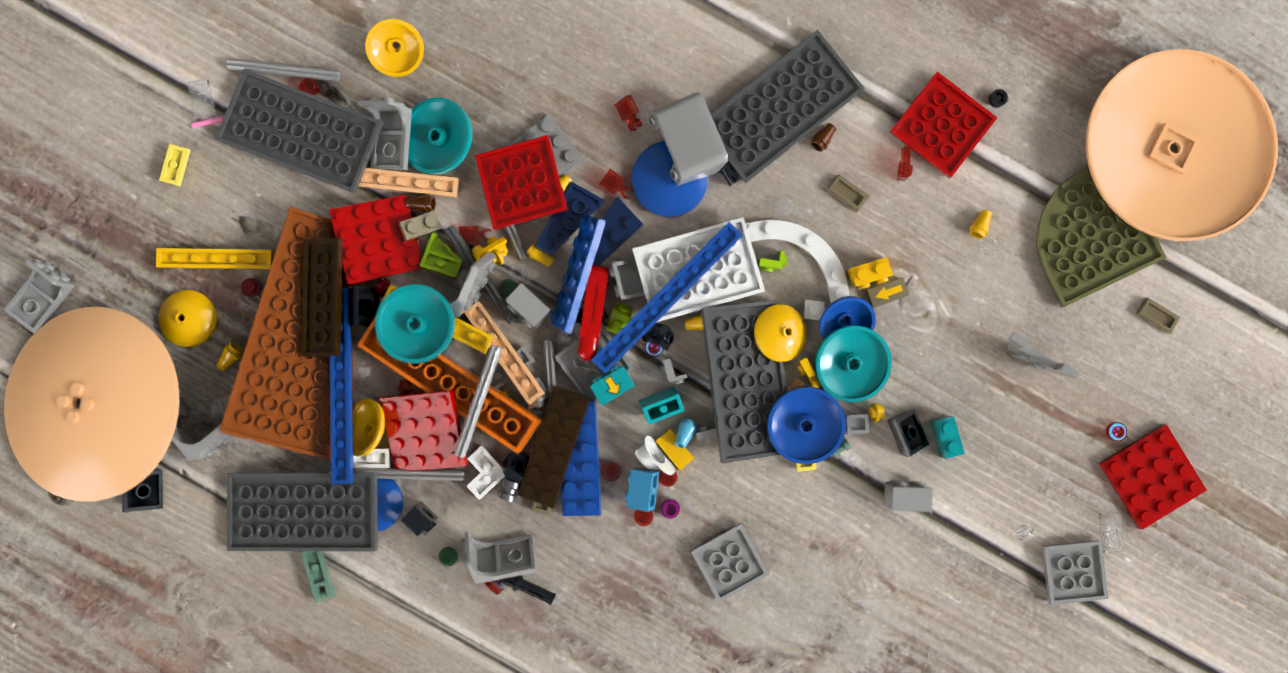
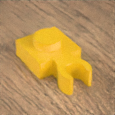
[797,357,821,388]

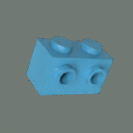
[625,467,659,512]

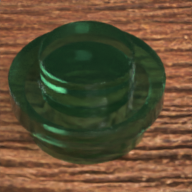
[499,279,518,298]
[439,547,458,566]

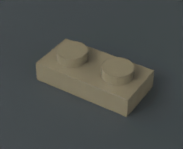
[398,211,442,242]

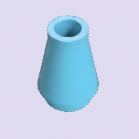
[675,418,697,449]

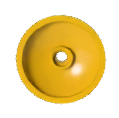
[365,18,424,77]
[158,290,217,347]
[754,304,807,362]
[352,399,385,457]

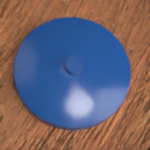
[632,141,708,217]
[767,386,846,464]

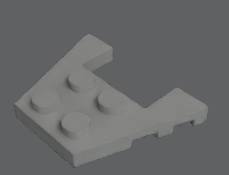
[1007,332,1081,379]

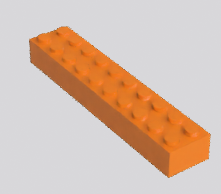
[357,317,542,453]

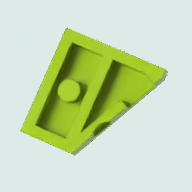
[420,232,463,280]

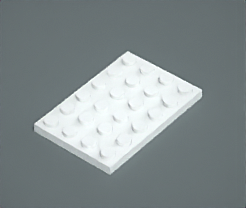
[632,217,765,323]

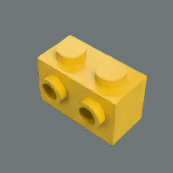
[846,257,893,290]

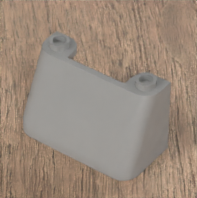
[648,92,728,186]

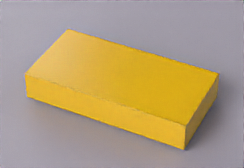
[655,429,694,470]

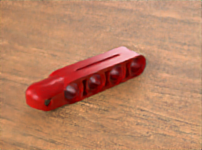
[578,265,609,361]

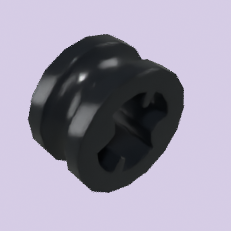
[988,89,1008,108]

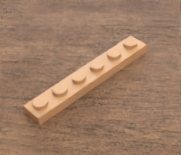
[358,168,459,198]
[464,301,545,405]

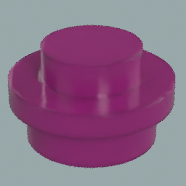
[661,499,680,519]

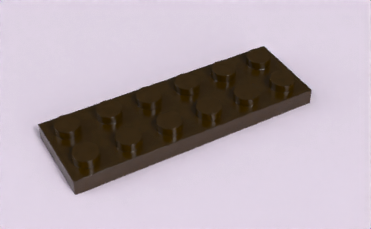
[301,238,343,357]
[517,385,591,508]

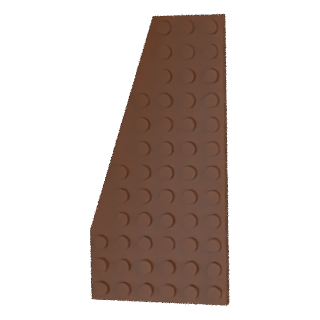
[219,206,354,460]

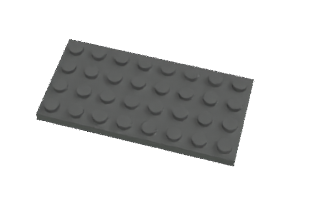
[711,29,865,184]
[215,69,383,194]
[701,300,787,463]
[227,472,378,552]

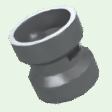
[497,477,521,502]

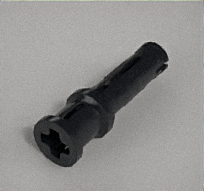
[498,575,556,605]

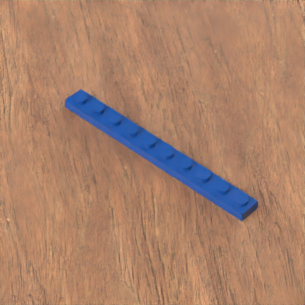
[592,222,743,374]
[330,288,353,484]

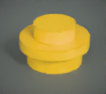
[868,403,885,422]

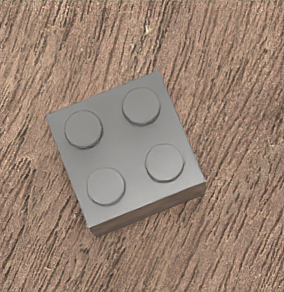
[505,283,553,328]
[884,480,933,512]

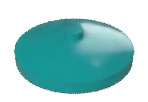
[408,97,472,175]
[375,284,455,363]
[814,325,892,402]

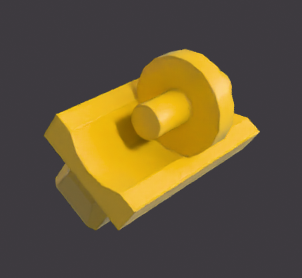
[472,236,508,266]

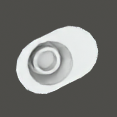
[635,436,675,475]

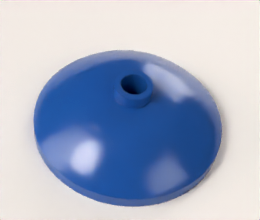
[819,296,876,339]
[377,479,404,531]

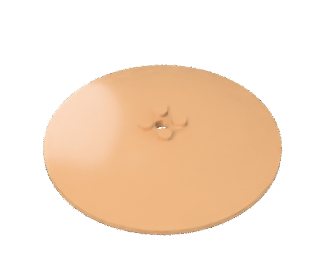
[1086,49,1278,241]
[4,307,179,502]

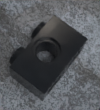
[401,502,438,537]

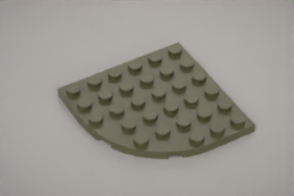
[1036,168,1167,308]

